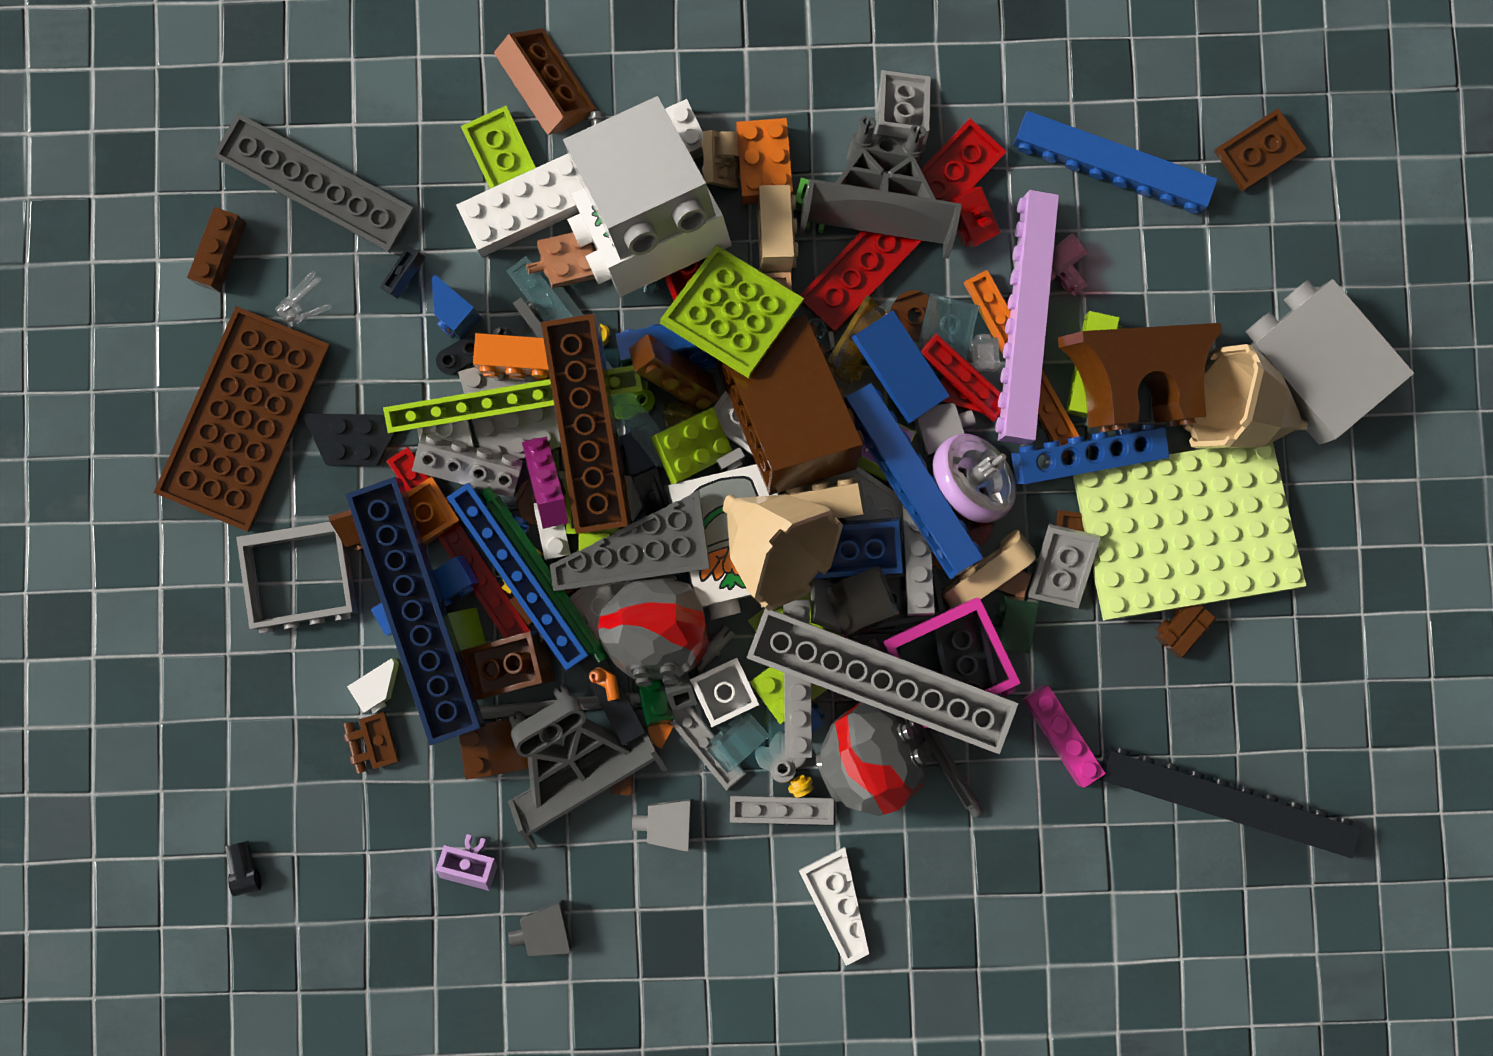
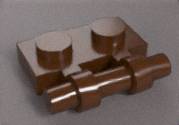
[343,712,400,774]

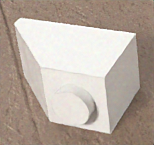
[347,658,399,714]

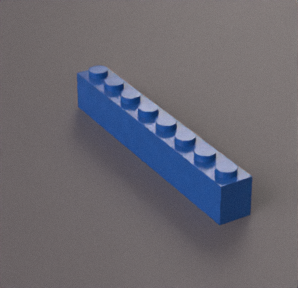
[1013,111,1217,214]
[844,383,983,580]
[447,482,590,670]

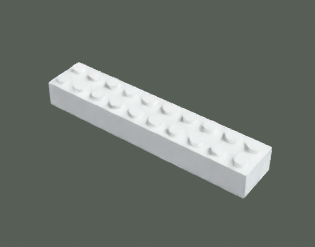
[456,99,703,257]

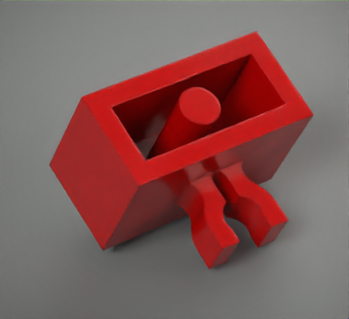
[946,187,1001,247]

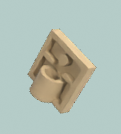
[701,130,739,189]

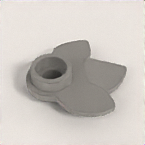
[755,731,806,783]

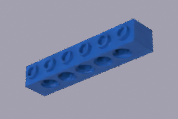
[1011,423,1169,484]

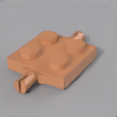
[526,232,597,289]

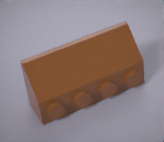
[494,28,597,135]

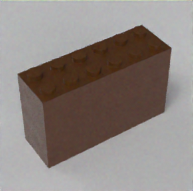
[716,315,864,496]

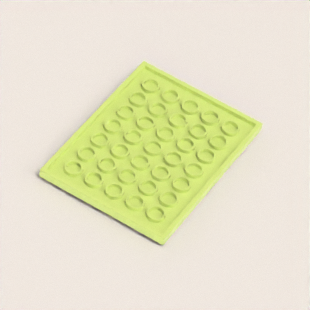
[1073,442,1306,621]

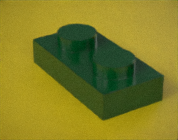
[635,679,674,727]

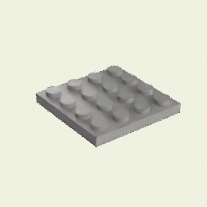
[458,367,561,460]

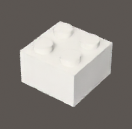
[690,658,759,727]

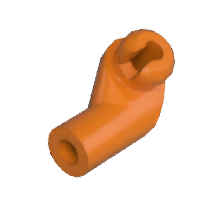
[589,667,621,701]

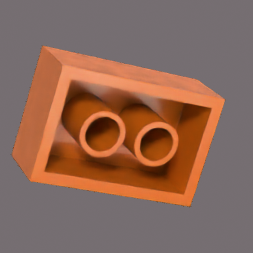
[736,118,793,204]
[473,333,550,381]

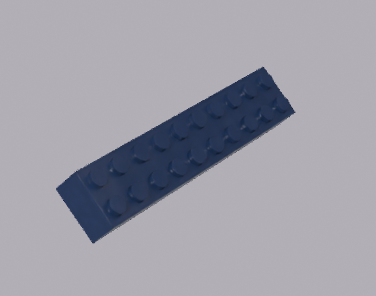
[345,477,486,745]

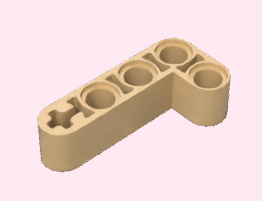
[941,529,1036,609]

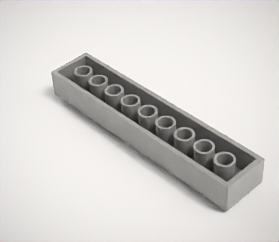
[747,609,1018,754]

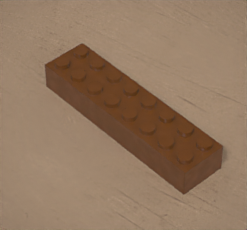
[541,314,632,534]

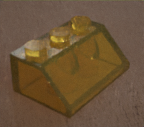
[827,295,888,385]

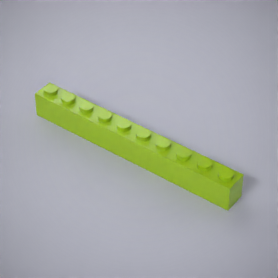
[383,365,646,433]

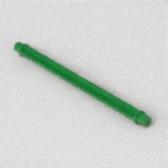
[481,486,607,663]

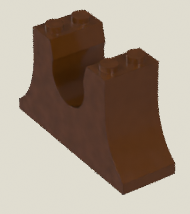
[1058,323,1222,432]

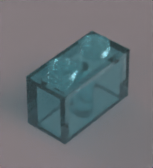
[707,712,770,773]

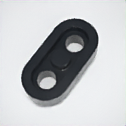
[436,336,475,375]

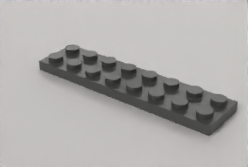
[212,113,415,253]

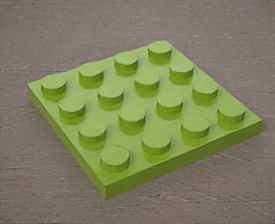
[660,245,804,378]

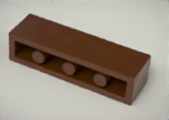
[628,334,720,412]

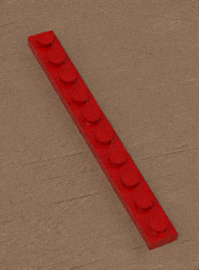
[387,447,531,638]

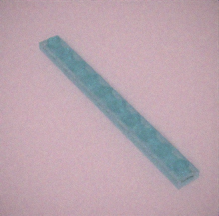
[506,256,663,469]

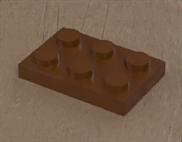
[1214,108,1306,192]

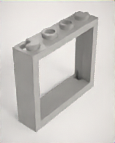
[236,522,358,633]

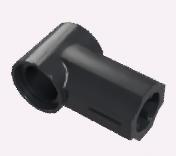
[225,841,262,897]

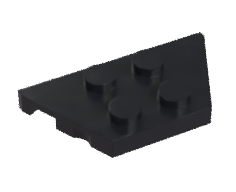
[303,413,395,466]

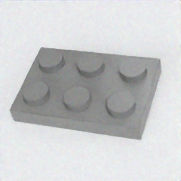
[1028,524,1100,608]

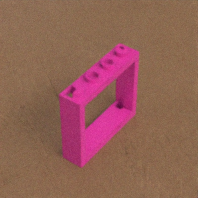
[883,597,1020,730]

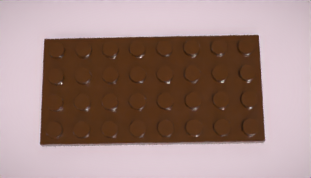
[153,306,331,532]

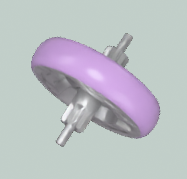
[933,434,1016,523]

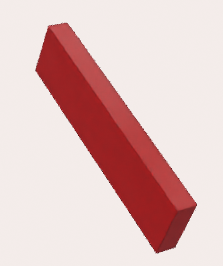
[920,333,1001,422]

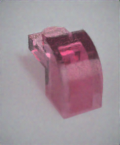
[1051,233,1088,296]

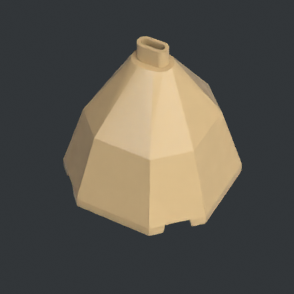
[1183,344,1308,449]
[723,494,843,611]

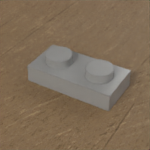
[717,447,745,473]

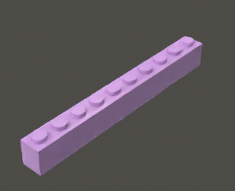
[995,190,1059,445]

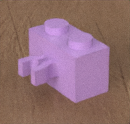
[436,834,498,891]

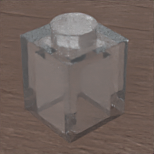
[969,334,1000,373]

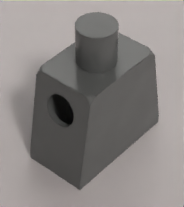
[508,900,573,956]

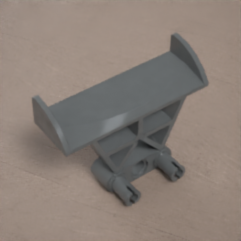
[798,116,961,259]
[508,684,668,851]

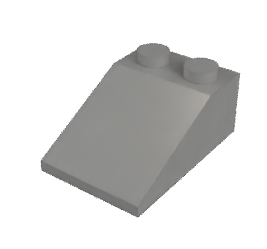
[874,70,931,152]

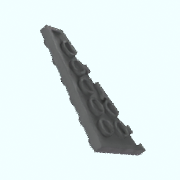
[550,490,710,591]

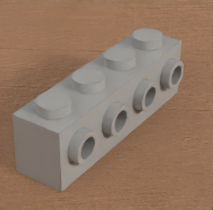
[412,433,523,498]

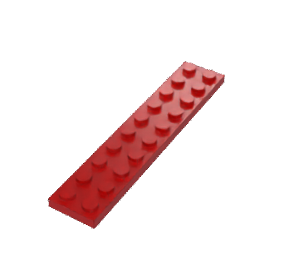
[799,118,1007,333]

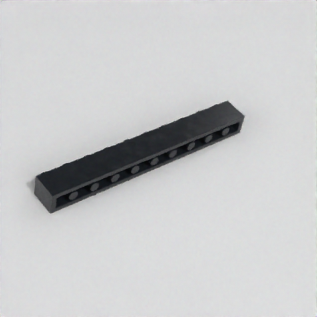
[1098,747,1361,859]

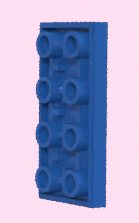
[851,310,949,424]

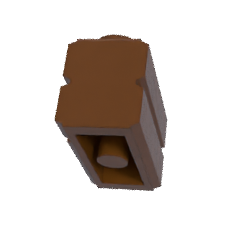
[1155,605,1216,658]

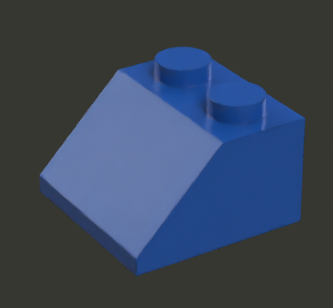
[432,275,481,340]

